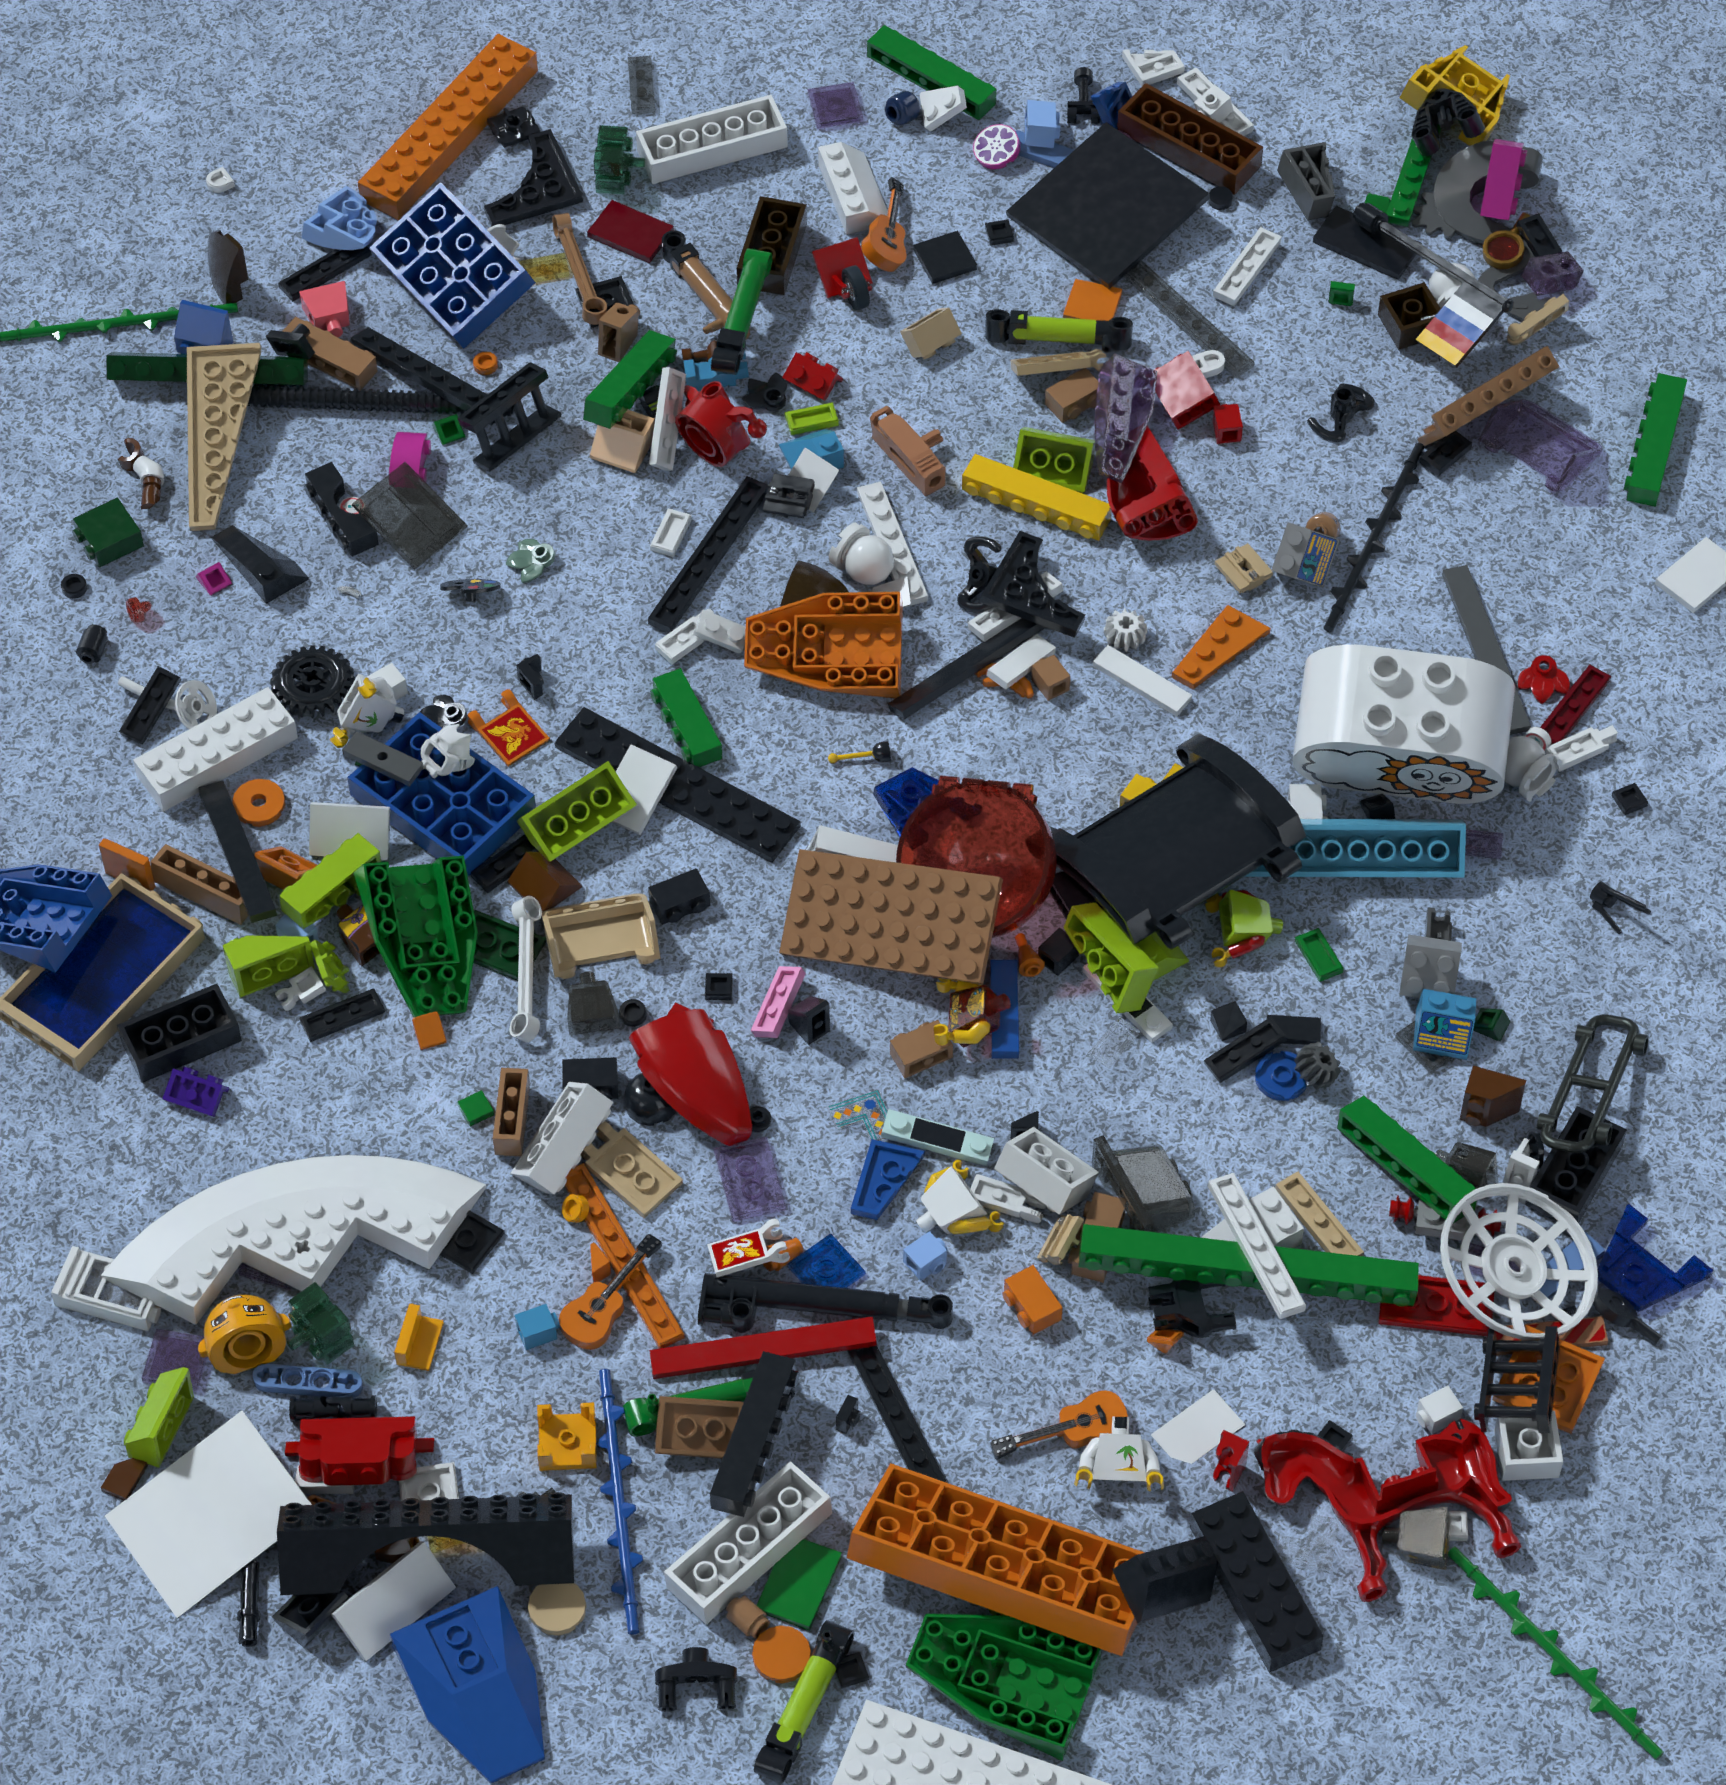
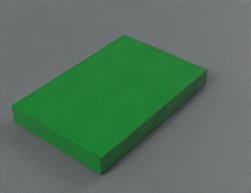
[757,1539,842,1631]

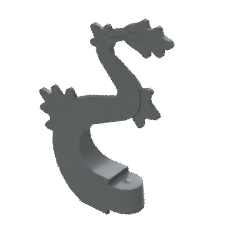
[1412,141,1551,322]

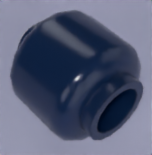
[885,91,920,125]

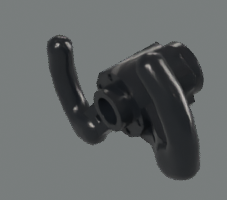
[1307,383,1375,442]
[957,536,1002,613]

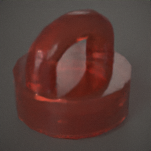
[126,597,152,624]

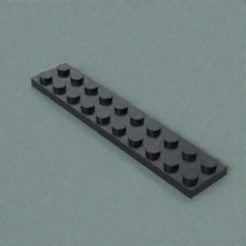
[554,707,801,863]

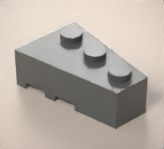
[1277,142,1335,221]

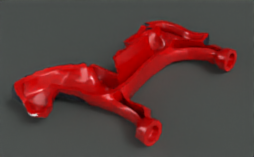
[1254,1419,1522,1602]

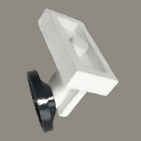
[1503,1131,1544,1204]

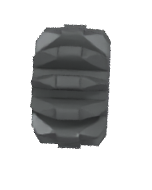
[1294,1041,1341,1090]

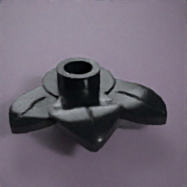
[742,373,787,411]
[420,695,467,728]

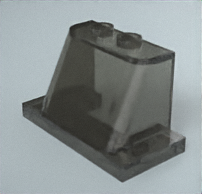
[1092,1135,1195,1233]

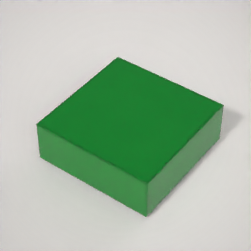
[1328,281,1355,306]
[457,1090,494,1127]

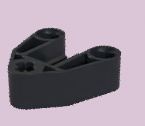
[1411,88,1485,157]

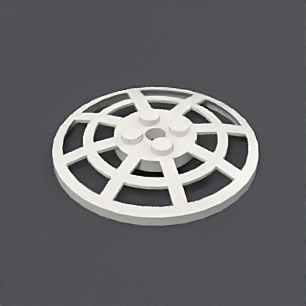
[1440,1183,1598,1341]

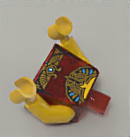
[933,978,1011,1048]

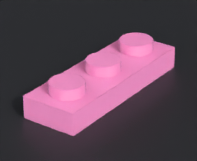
[751,966,806,1038]

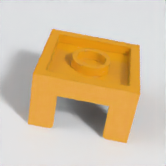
[537,1402,597,1471]

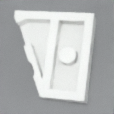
[919,86,967,131]

